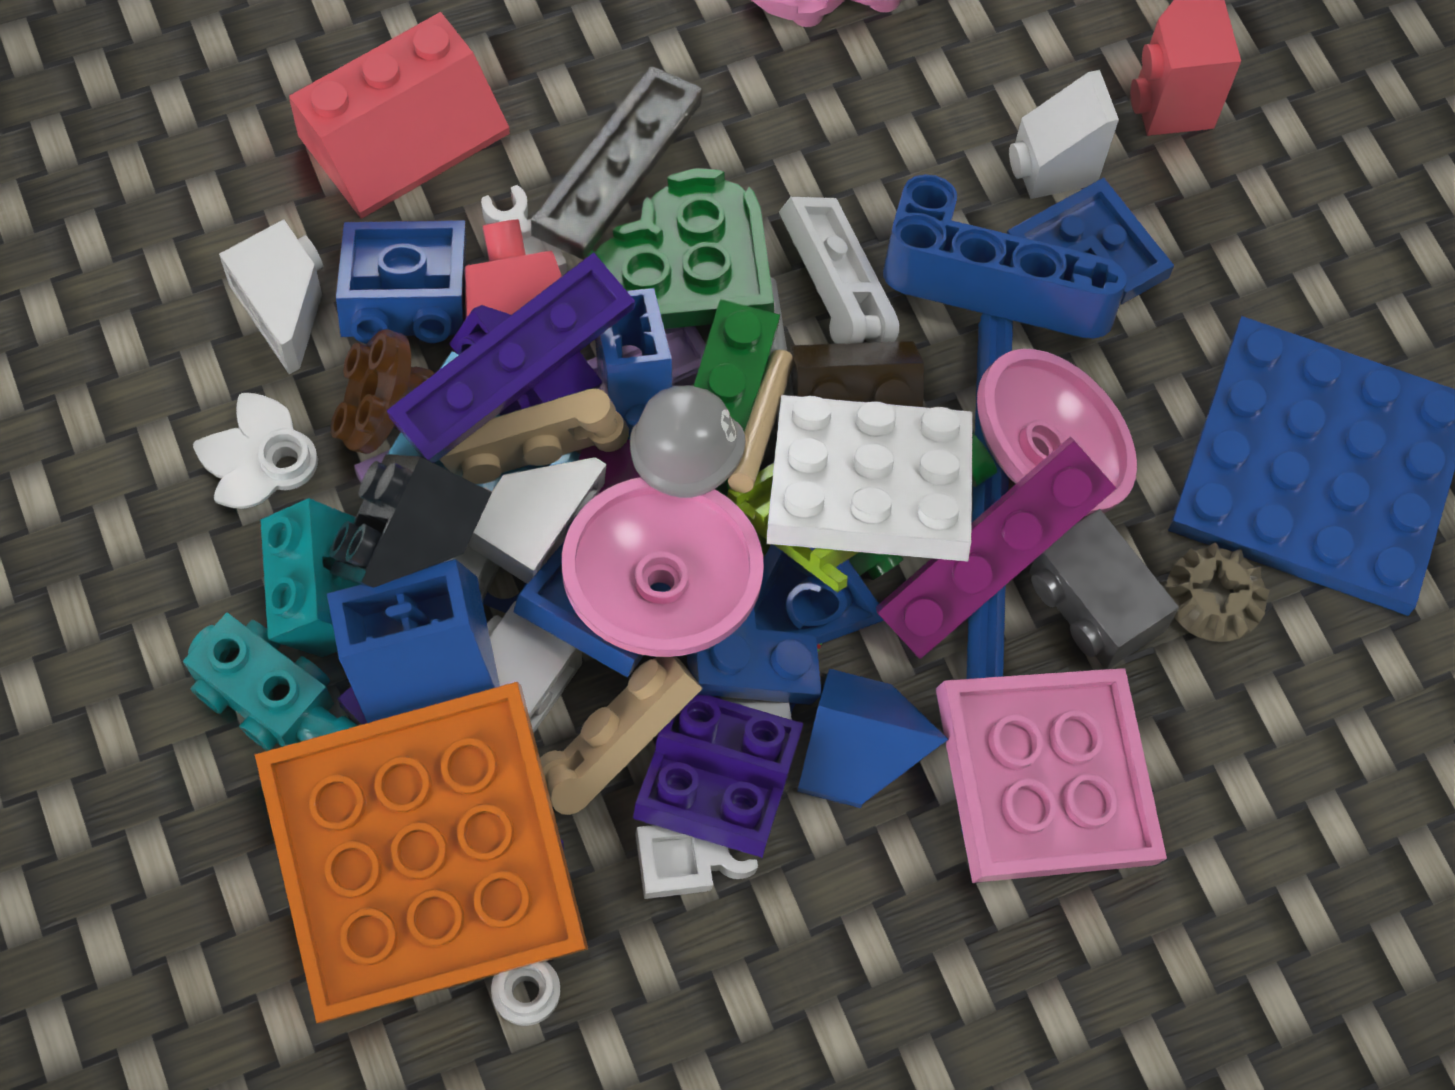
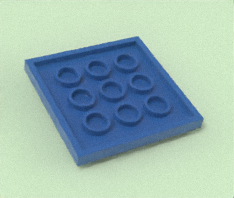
[1168,316,1455,616]

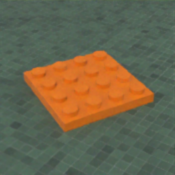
[255,682,588,1023]

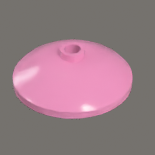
[977,349,1137,516]
[562,477,764,657]

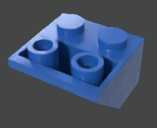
[327,559,500,723]

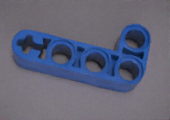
[883,174,1127,339]

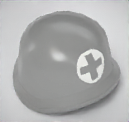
[630,385,745,498]

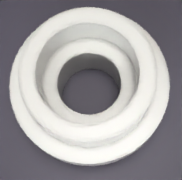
[491,961,560,1026]

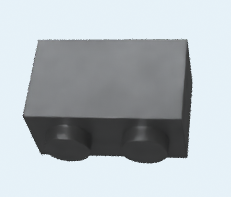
[1029,509,1179,669]

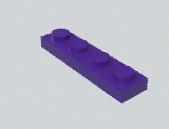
[387,252,635,463]

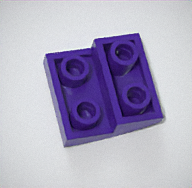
[633,695,803,858]

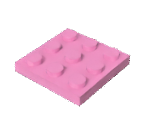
[935,668,1167,883]

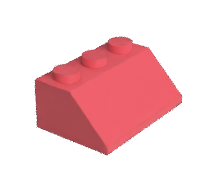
[289,12,510,219]

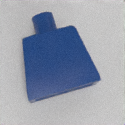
[595,288,672,440]

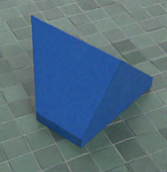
[754,544,884,645]
[797,668,948,808]

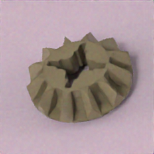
[1166,542,1270,642]

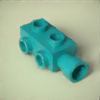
[182,612,358,751]

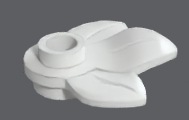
[193,393,318,509]

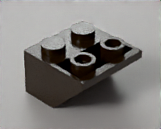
[791,341,924,407]

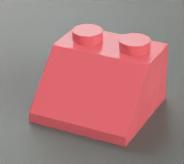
[1130,0,1241,136]

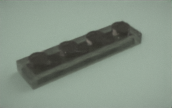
[531,66,702,260]

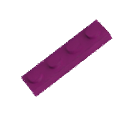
[876,436,1117,659]

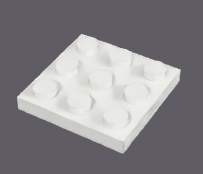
[766,395,972,562]

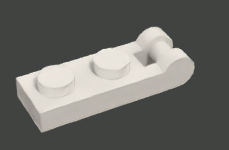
[779,197,899,344]

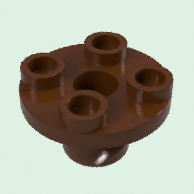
[330,329,435,454]

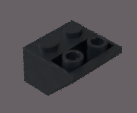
[329,454,492,588]

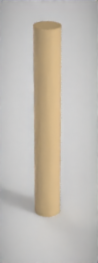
[728,350,794,493]

